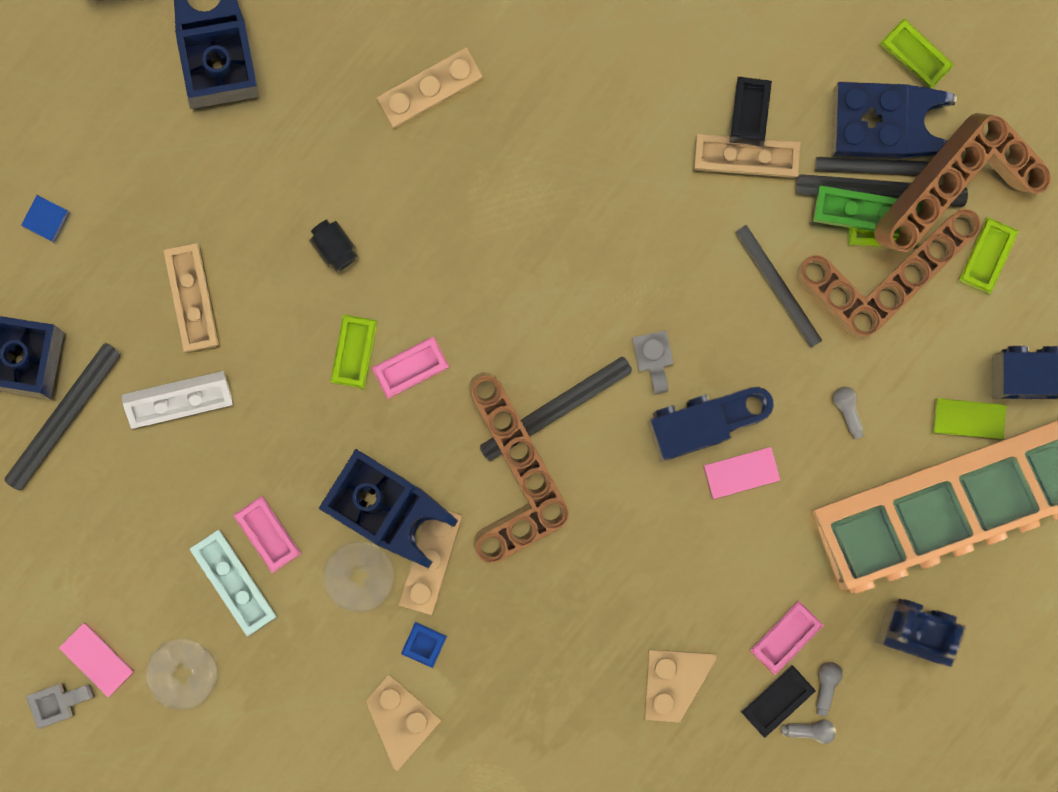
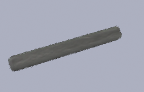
[796,174,968,207]
[4,343,120,490]
[480,357,632,461]

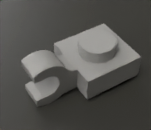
[632,330,674,394]
[26,683,94,729]

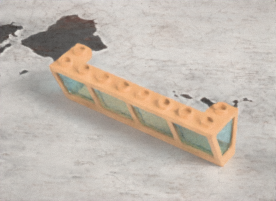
[811,420,1058,594]

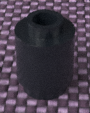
[309,219,359,273]

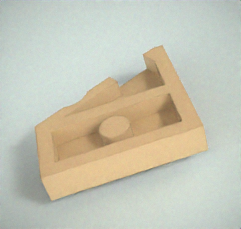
[644,650,717,723]
[366,674,441,771]

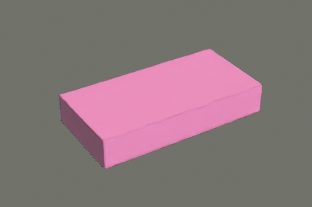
[372,336,450,399]
[703,447,780,499]
[233,496,302,573]
[750,601,824,675]
[59,623,134,697]

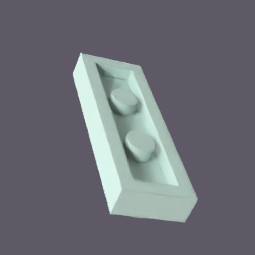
[189,530,277,637]

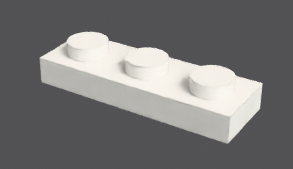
[122,371,233,429]

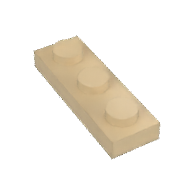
[376,47,484,129]
[694,134,801,178]
[163,243,219,353]
[399,511,463,615]

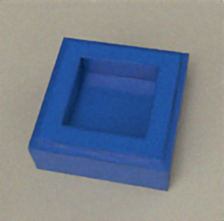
[21,195,69,242]
[401,622,447,668]

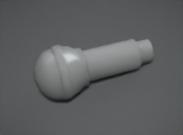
[833,387,864,439]
[816,662,843,716]
[782,720,836,744]

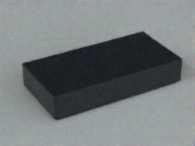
[729,76,772,147]
[740,664,816,738]

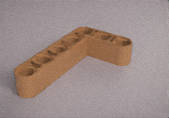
[874,113,1051,252]
[797,209,981,339]
[469,372,569,563]

